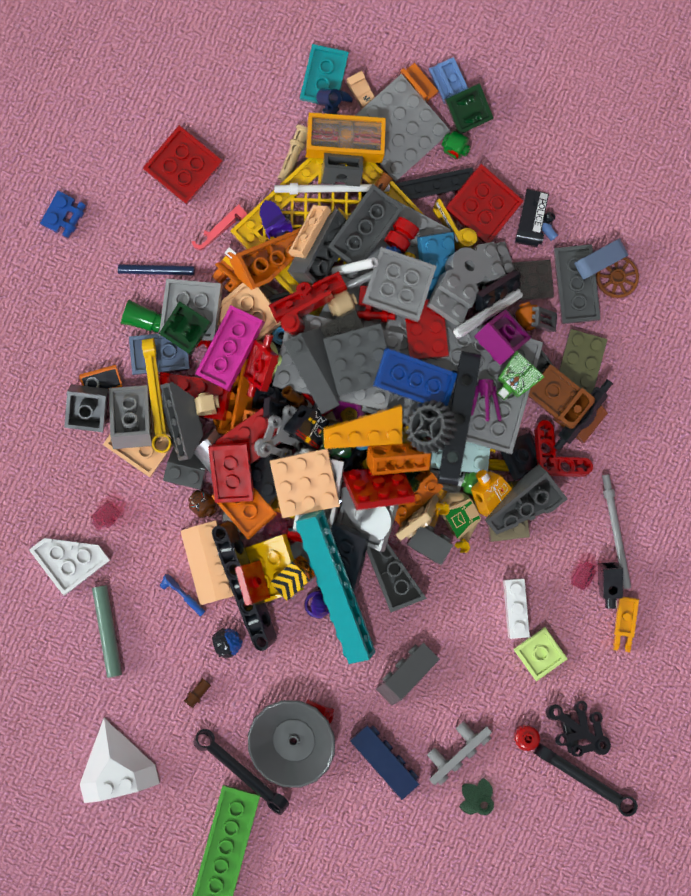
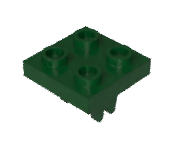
[444,83,494,134]
[159,301,212,355]

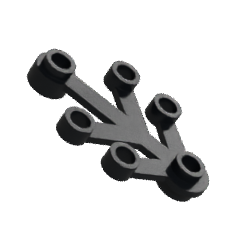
[545,701,611,757]

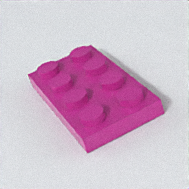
[195,305,265,391]

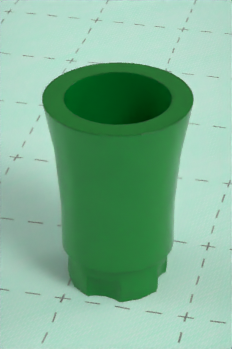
[121,299,162,333]

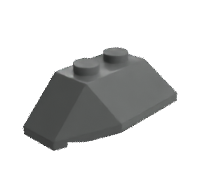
[160,382,203,461]

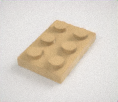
[396,494,439,541]

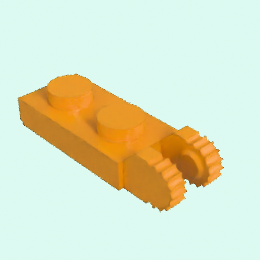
[613,597,639,652]

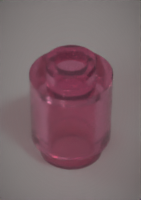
[571,561,597,591]

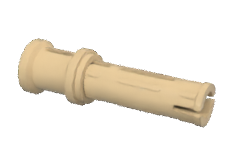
[277,124,307,181]

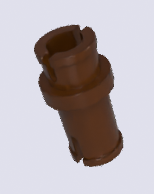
[282,386,308,409]
[184,678,212,708]

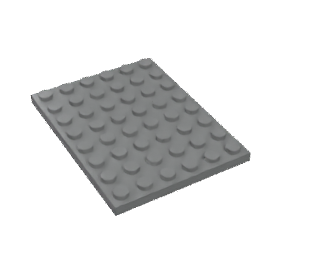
[362,315,543,454]

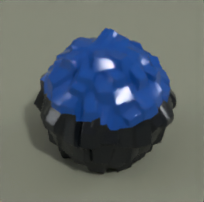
[212,628,243,659]

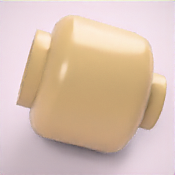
[327,290,358,319]

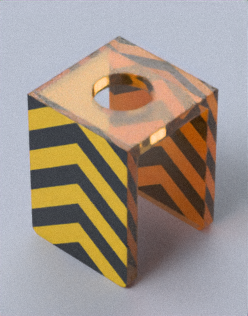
[271,555,316,601]

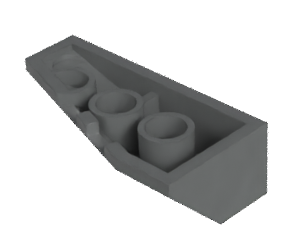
[485,464,567,535]

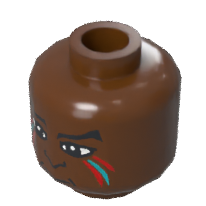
[188,490,217,518]

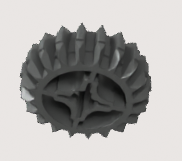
[405,400,457,454]

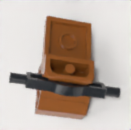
[528,364,613,452]

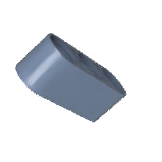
[574,238,629,280]

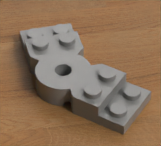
[427,242,515,327]

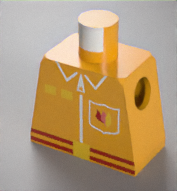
[471,470,512,517]

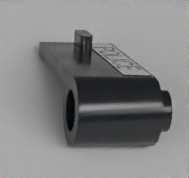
[515,189,549,248]

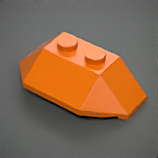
[213,359,253,434]

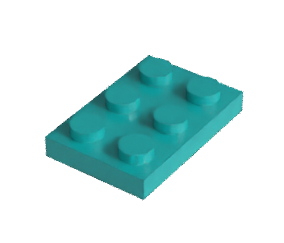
[300,44,349,104]

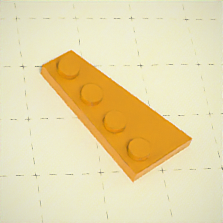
[324,404,402,449]

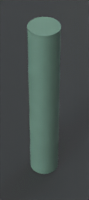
[92,585,122,678]

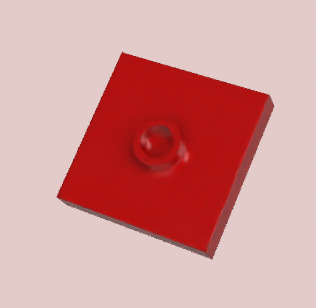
[235,560,271,606]

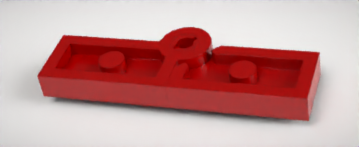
[268,271,347,323]

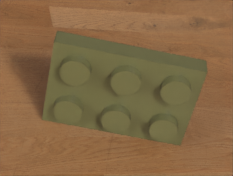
[559,329,608,394]

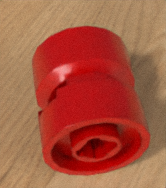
[384,217,420,254]

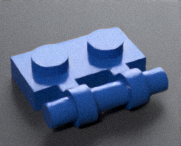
[40,190,86,238]

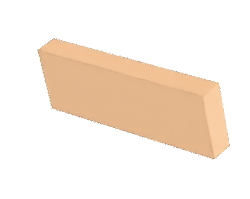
[288,205,331,258]

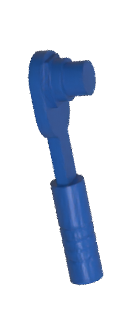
[160,574,206,617]

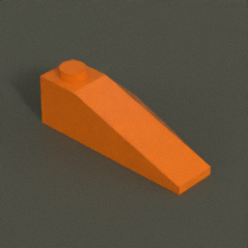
[229,228,301,290]

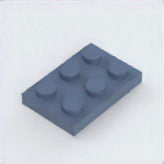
[129,334,190,375]

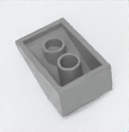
[109,385,152,449]

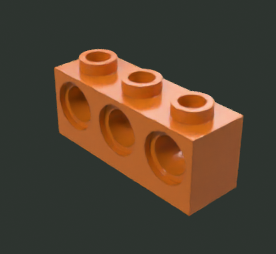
[366,443,431,475]
[394,470,444,525]

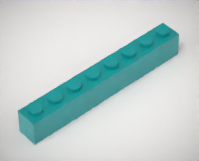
[296,510,376,664]

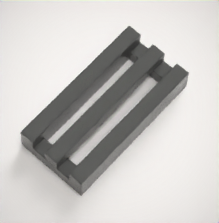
[531,307,557,332]

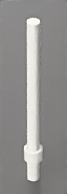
[274,183,390,195]

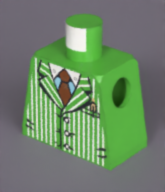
[496,352,545,400]

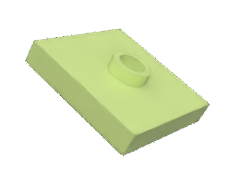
[513,627,568,681]

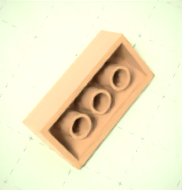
[181,521,234,605]

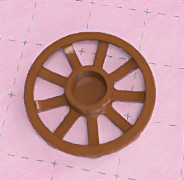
[596,257,639,298]

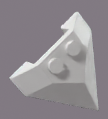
[80,717,160,803]

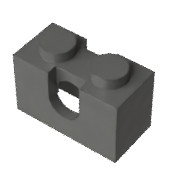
[321,153,363,187]

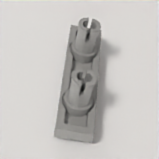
[427,721,493,785]

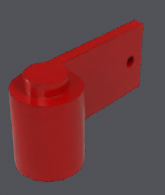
[281,290,335,336]

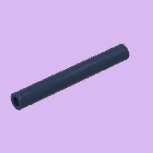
[118,264,195,276]

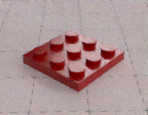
[143,125,223,205]
[445,164,524,243]
[343,469,415,510]

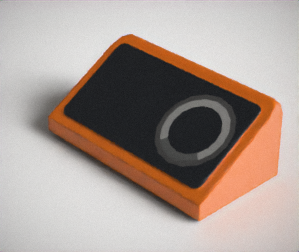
[79,365,123,389]

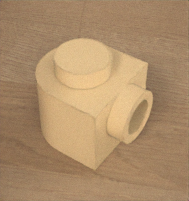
[195,393,220,416]

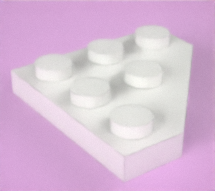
[29,538,111,596]

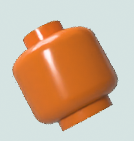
[515,302,541,331]

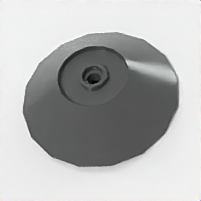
[248,700,335,788]

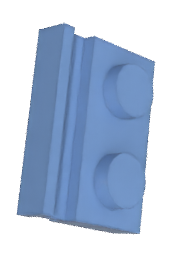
[428,57,468,104]

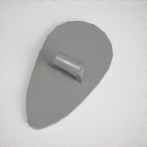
[340,487,393,541]

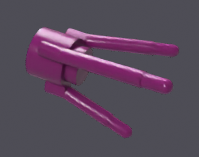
[471,379,502,421]

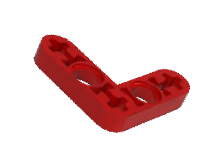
[534,420,593,477]

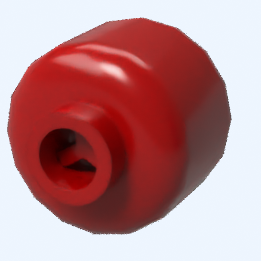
[514,724,540,751]

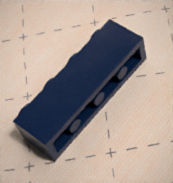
[350,724,419,800]

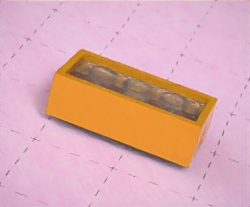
[306,112,386,163]

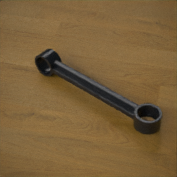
[193,729,289,815]
[533,743,638,816]

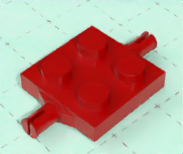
[243,333,279,398]

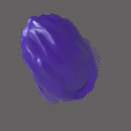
[260,200,293,240]
[304,591,329,619]

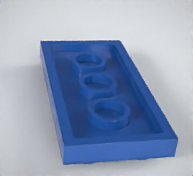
[373,348,457,406]

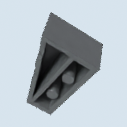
[376,643,440,705]

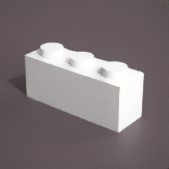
[503,579,530,639]

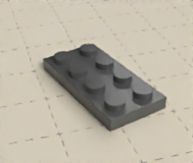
[553,244,601,324]

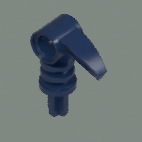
[316,88,353,115]

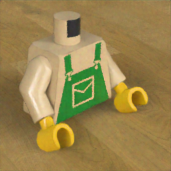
[435,492,481,553]

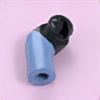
[542,211,558,241]

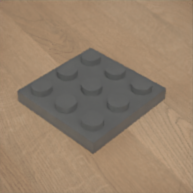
[323,323,387,396]

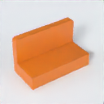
[400,63,439,103]

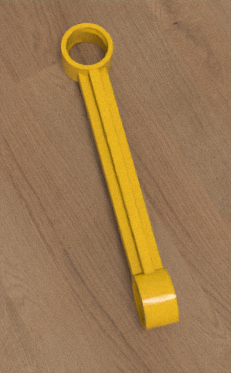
[142,338,172,453]

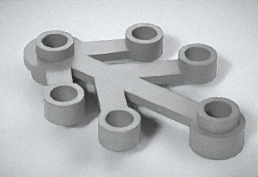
[254,405,306,458]

